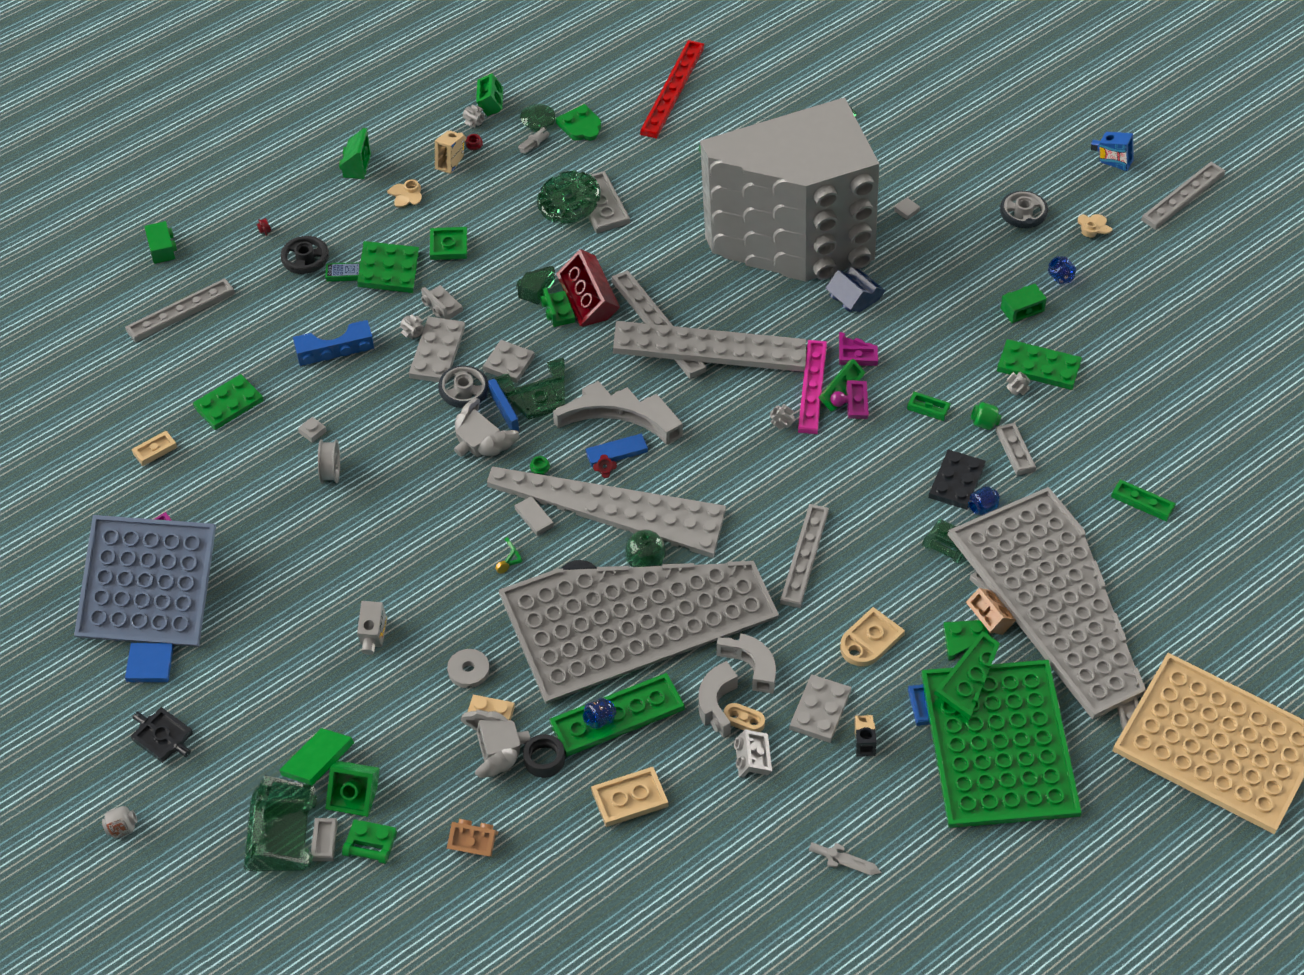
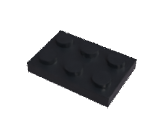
[929,449,986,510]

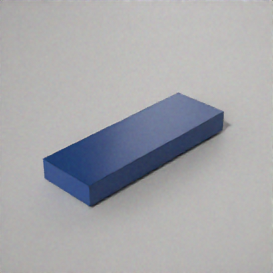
[488,379,519,431]
[585,433,648,467]

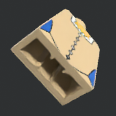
[435,130,466,174]

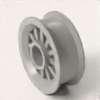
[318,439,340,483]

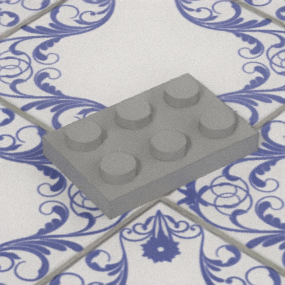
[789,674,852,743]

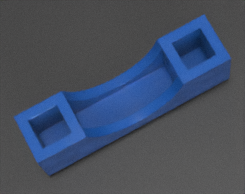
[293,320,374,366]

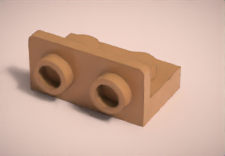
[447,819,499,857]

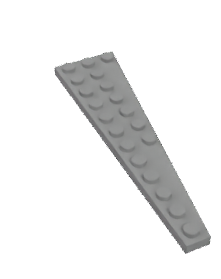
[487,467,726,558]

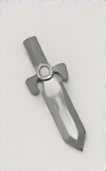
[809,842,882,875]

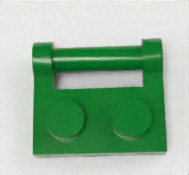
[342,819,397,864]

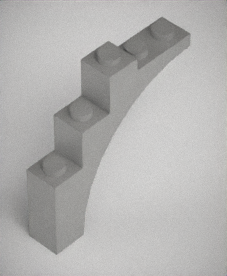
[553,381,683,445]

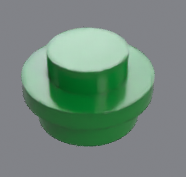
[530,456,550,475]

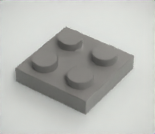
[483,340,535,383]

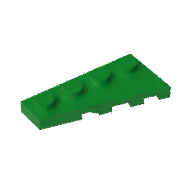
[934,631,1000,719]

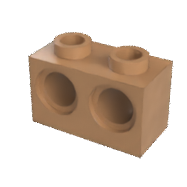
[966,588,1016,635]

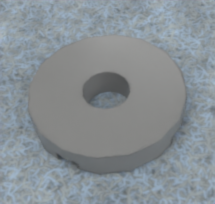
[447,649,490,688]

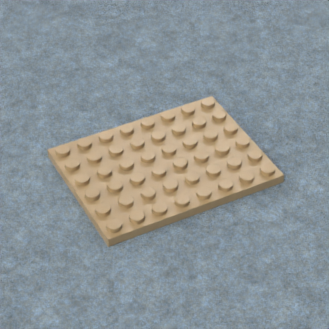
[1112,653,1304,834]

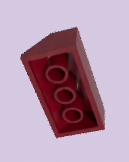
[556,249,620,327]

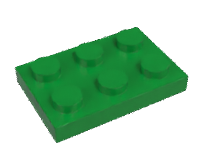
[193,374,264,430]

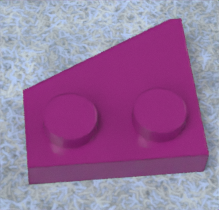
[839,332,878,366]

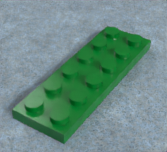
[549,673,685,757]

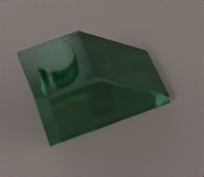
[516,266,555,305]

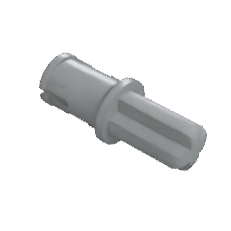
[518,128,549,154]

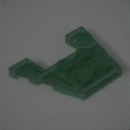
[492,358,565,420]

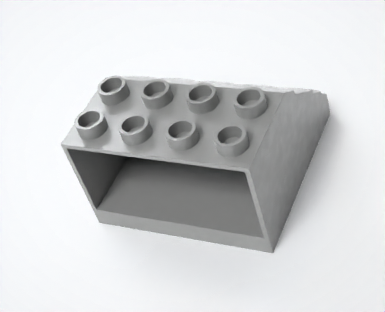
[700,97,879,281]

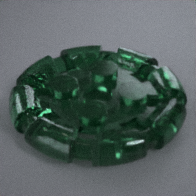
[537,170,601,224]

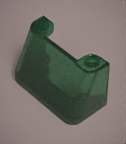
[244,775,317,872]

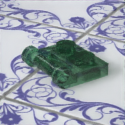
[922,518,964,564]

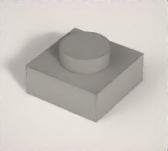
[298,417,327,443]

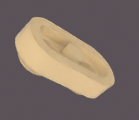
[724,703,765,732]

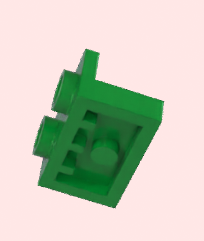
[540,288,575,327]

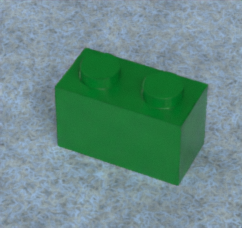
[144,221,177,264]
[1001,284,1047,323]

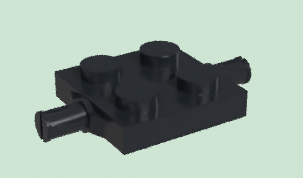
[131,707,193,763]

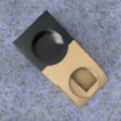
[855,715,877,757]

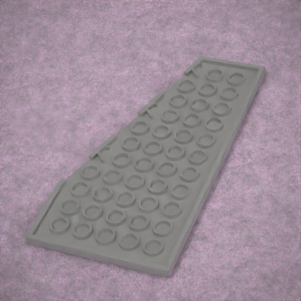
[948,487,1146,719]
[499,561,779,704]

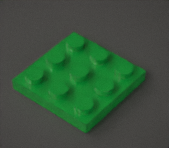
[357,241,419,293]

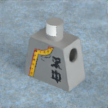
[357,601,387,655]

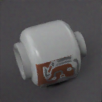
[102,806,137,838]

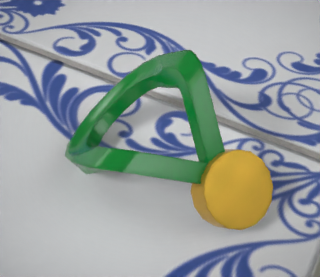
[495,537,523,574]

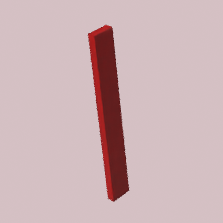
[640,40,704,139]

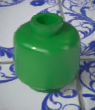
[970,402,1001,430]

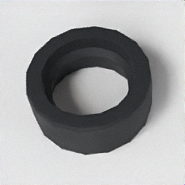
[523,734,565,778]

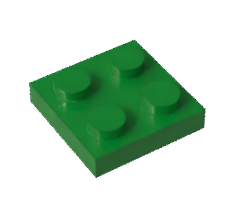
[430,227,467,260]

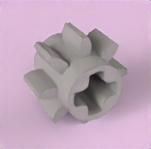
[463,104,485,128]
[400,314,424,339]
[1006,372,1030,396]
[770,404,794,430]

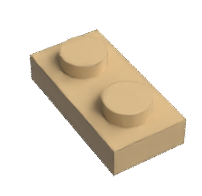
[132,431,177,466]
[468,695,515,720]

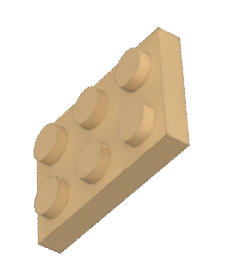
[591,767,668,827]

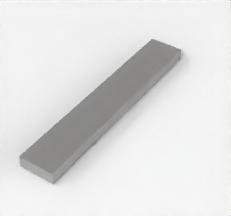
[1141,162,1226,230]
[125,278,235,343]
[780,504,829,608]

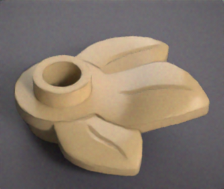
[387,179,422,207]
[1078,214,1113,237]

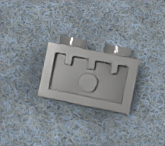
[421,285,463,319]
[734,729,772,777]

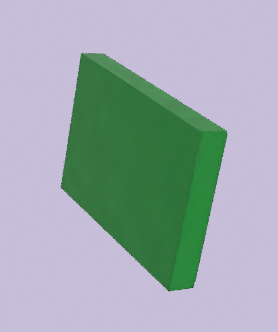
[279,728,354,786]

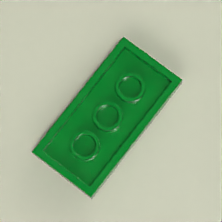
[997,339,1082,390]

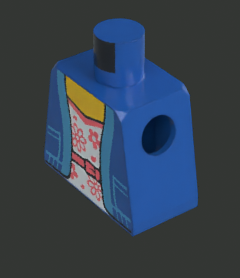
[1091,132,1134,171]

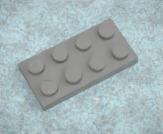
[409,317,465,384]

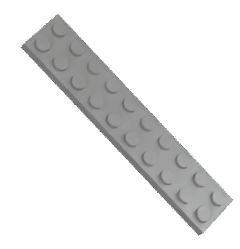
[613,321,806,372]

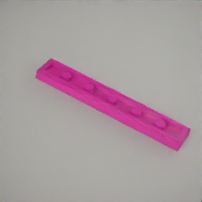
[798,340,827,434]

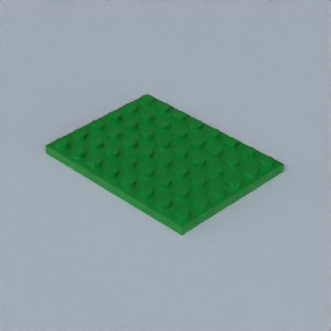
[921,660,1082,828]

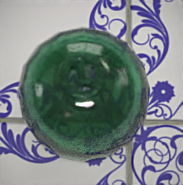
[625,529,666,567]

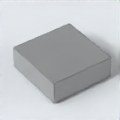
[894,198,920,220]

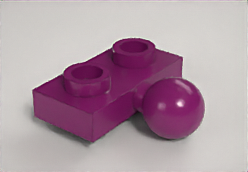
[830,380,869,419]

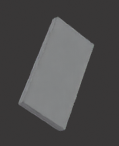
[571,171,630,233]

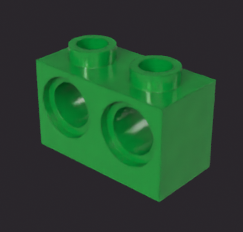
[476,73,503,117]

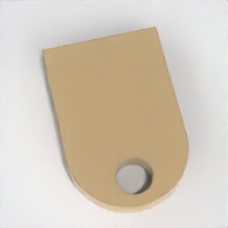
[840,607,905,666]

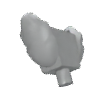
[454,398,520,457]
[461,710,530,778]

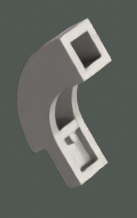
[717,634,776,694]
[699,661,738,738]

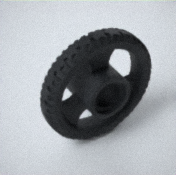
[281,236,329,274]

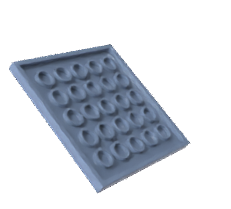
[74,515,216,647]

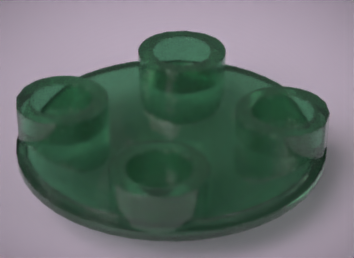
[520,104,555,132]

